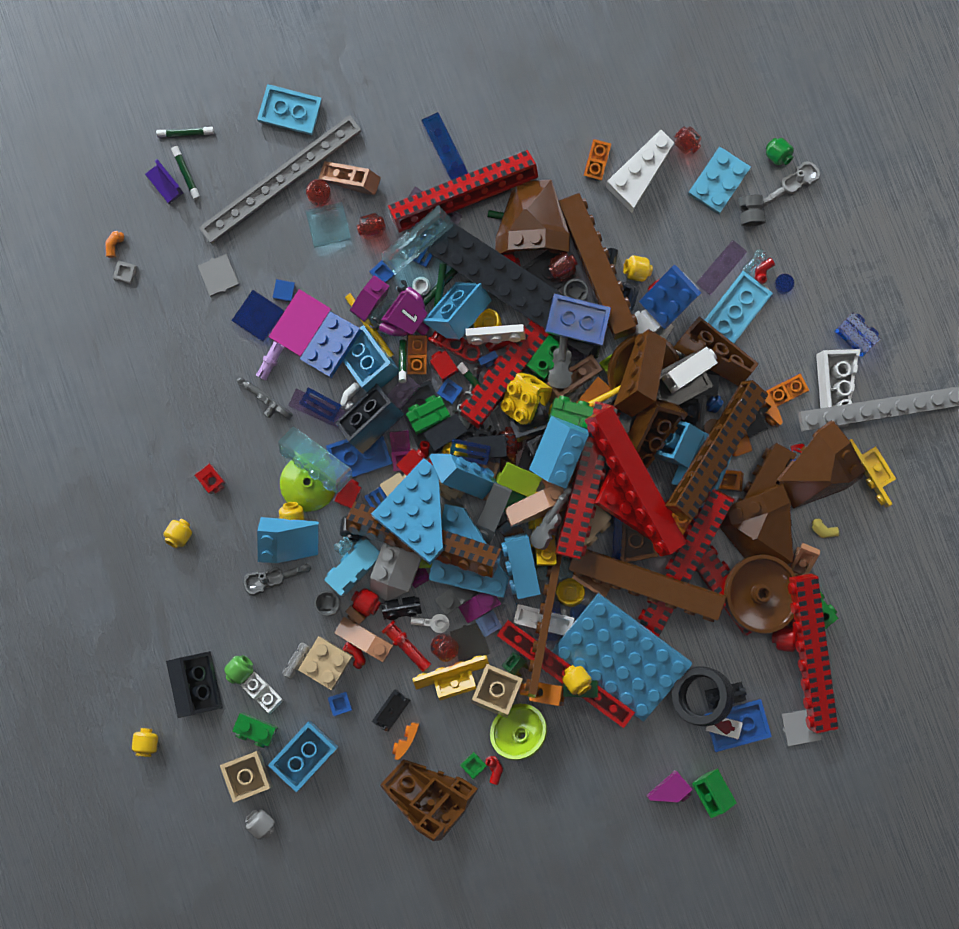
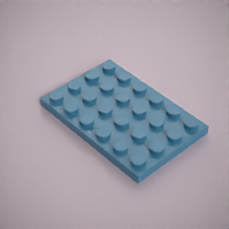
[551,593,692,722]

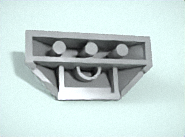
[370,543,422,601]

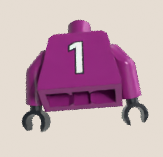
[369,280,430,337]

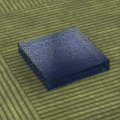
[231,290,285,342]

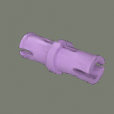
[256,341,284,380]

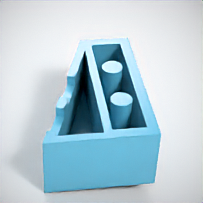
[324,539,380,597]

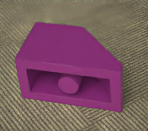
[350,275,389,322]
[458,593,501,623]
[646,770,693,803]

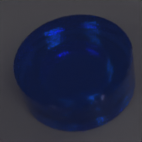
[774,274,794,294]

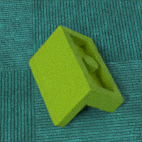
[496,462,542,497]

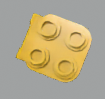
[501,373,552,424]

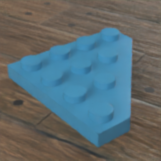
[371,458,443,564]
[429,504,509,598]

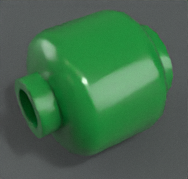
[766,138,794,166]

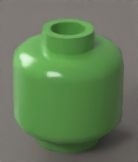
[224,655,253,684]

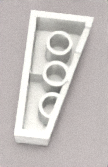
[606,130,674,213]
[816,349,861,429]

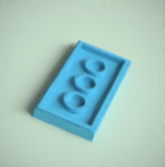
[705,271,773,343]

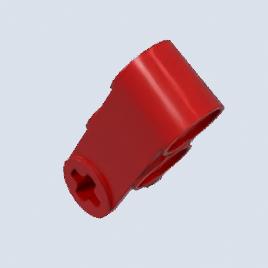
[427,331,481,364]

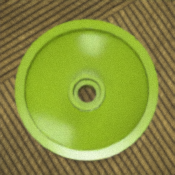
[280,455,337,512]
[490,704,547,760]

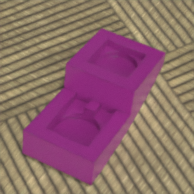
[389,430,411,471]

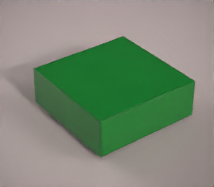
[460,752,487,779]

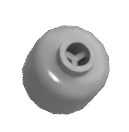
[245,810,275,839]

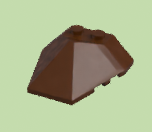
[495,179,570,255]
[777,420,865,509]
[719,484,794,564]
[380,759,478,842]

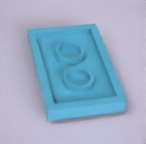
[257,84,322,135]
[688,146,751,214]

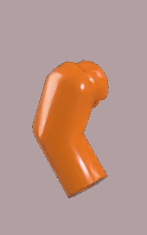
[105,231,124,258]

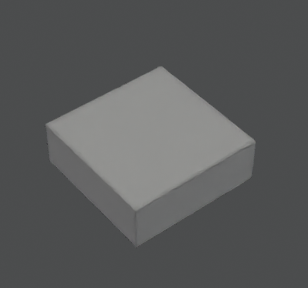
[113,261,137,285]

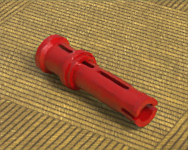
[381,620,431,672]

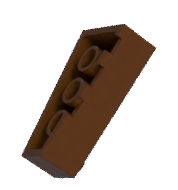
[628,399,688,469]
[620,522,659,562]

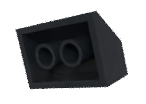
[335,383,405,454]
[166,651,222,718]

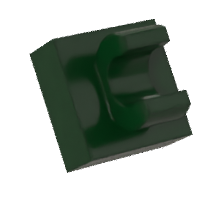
[501,651,528,677]

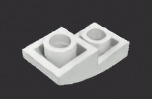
[241,672,284,714]

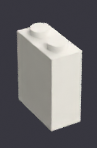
[661,347,718,394]

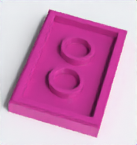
[269,289,331,357]

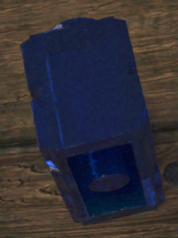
[835,313,881,357]

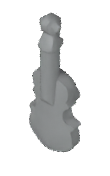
[763,161,820,206]

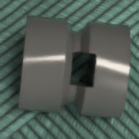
[738,194,766,227]
[563,279,588,301]
[314,590,341,616]

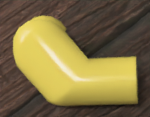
[812,519,839,538]

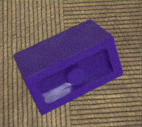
[145,159,183,204]

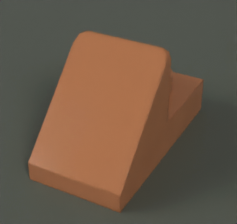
[789,543,820,576]

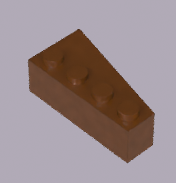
[673,316,759,386]
[613,329,667,417]
[737,443,797,502]

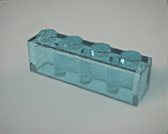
[381,205,453,275]
[278,426,353,494]

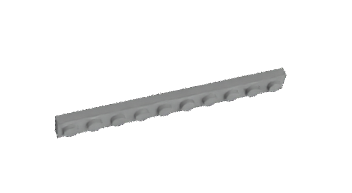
[199,115,362,244]
[798,387,959,432]

